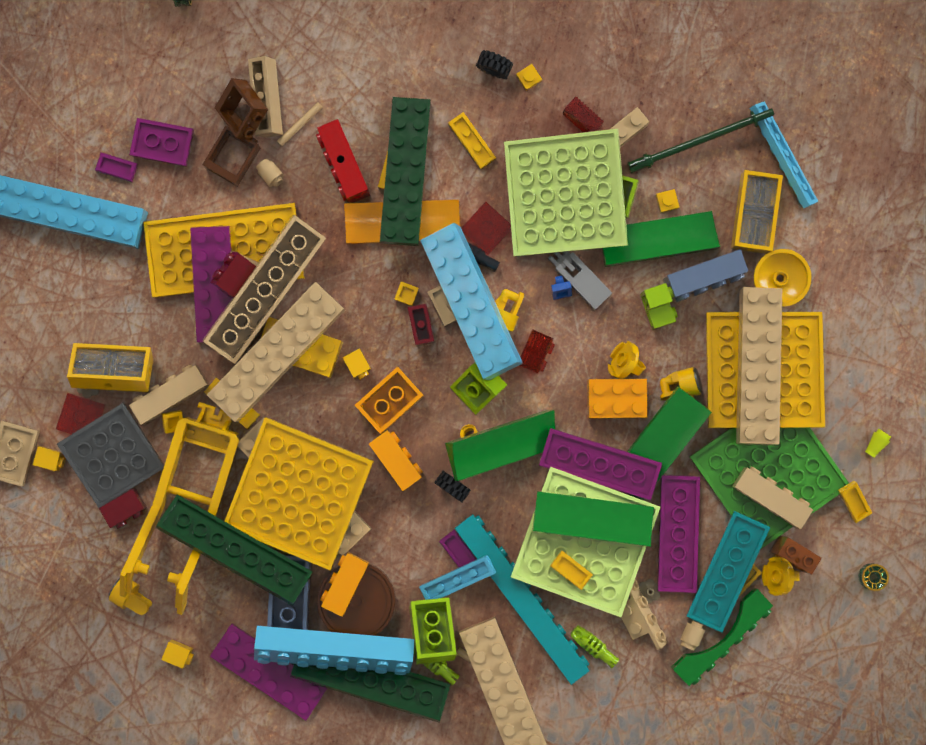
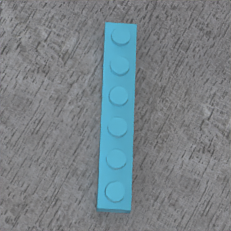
[750,101,818,209]

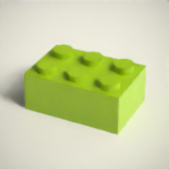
[409,597,457,664]

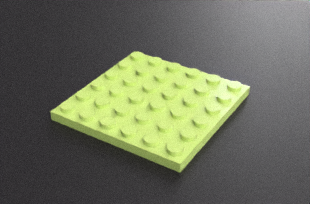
[504,129,628,256]
[511,467,660,617]

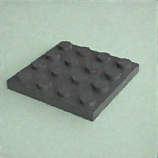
[57,402,164,508]

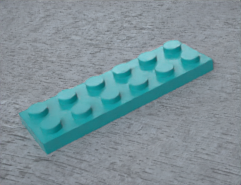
[686,511,770,633]

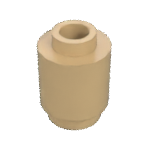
[256,159,284,187]
[680,620,705,651]

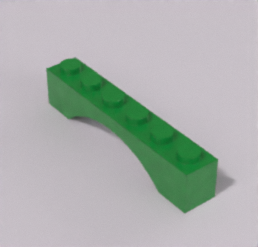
[671,588,773,686]

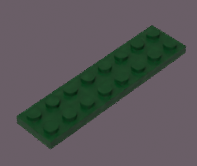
[380,97,431,246]
[156,495,312,606]
[290,664,451,723]

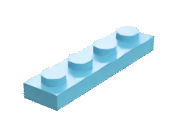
[419,555,496,600]

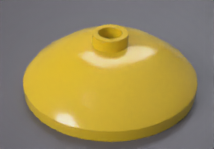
[753,249,812,307]

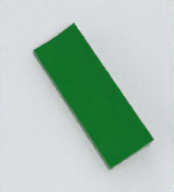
[602,211,720,267]
[627,386,712,500]
[445,410,555,481]
[532,491,654,547]

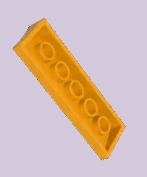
[344,200,460,244]

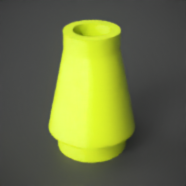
[865,428,891,458]

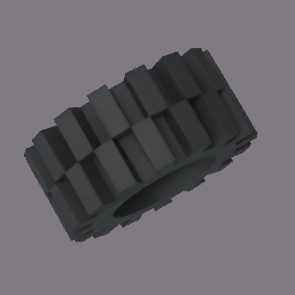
[476,50,513,79]
[434,470,471,503]

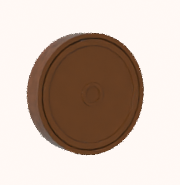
[317,564,396,636]

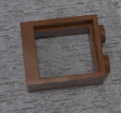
[215,78,268,139]
[202,125,261,187]

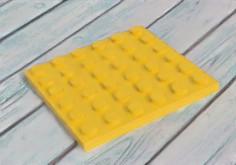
[706,312,825,428]
[225,417,374,570]

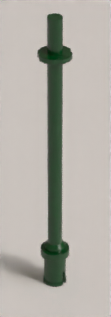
[627,108,774,174]

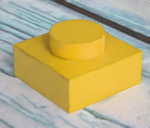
[516,64,542,91]
[656,189,679,213]
[394,282,419,306]
[161,410,183,434]

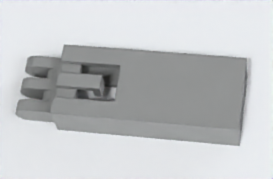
[548,251,612,311]

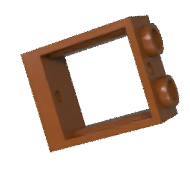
[769,536,822,575]

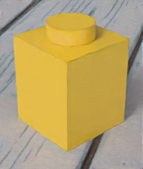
[343,348,372,380]
[33,446,66,471]
[161,640,194,669]

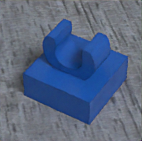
[551,276,572,300]

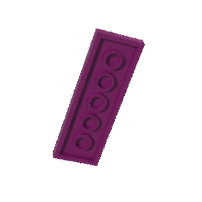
[190,226,233,342]
[539,428,662,500]
[657,475,700,593]
[210,623,327,720]

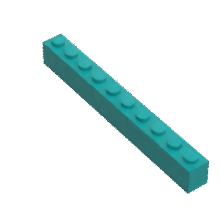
[455,514,590,685]

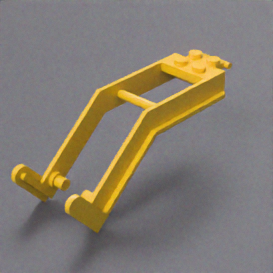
[120,402,239,615]

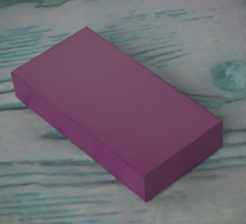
[95,152,138,182]
[439,530,477,567]

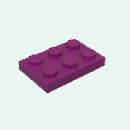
[129,118,194,167]

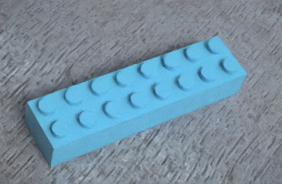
[0,175,148,249]
[420,223,523,380]
[254,626,414,675]

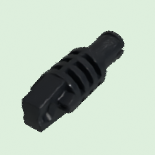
[468,242,500,272]

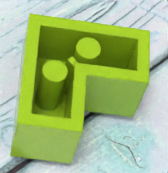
[640,283,678,330]

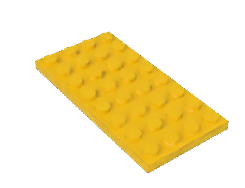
[143,203,305,298]

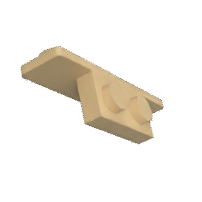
[621,579,667,650]

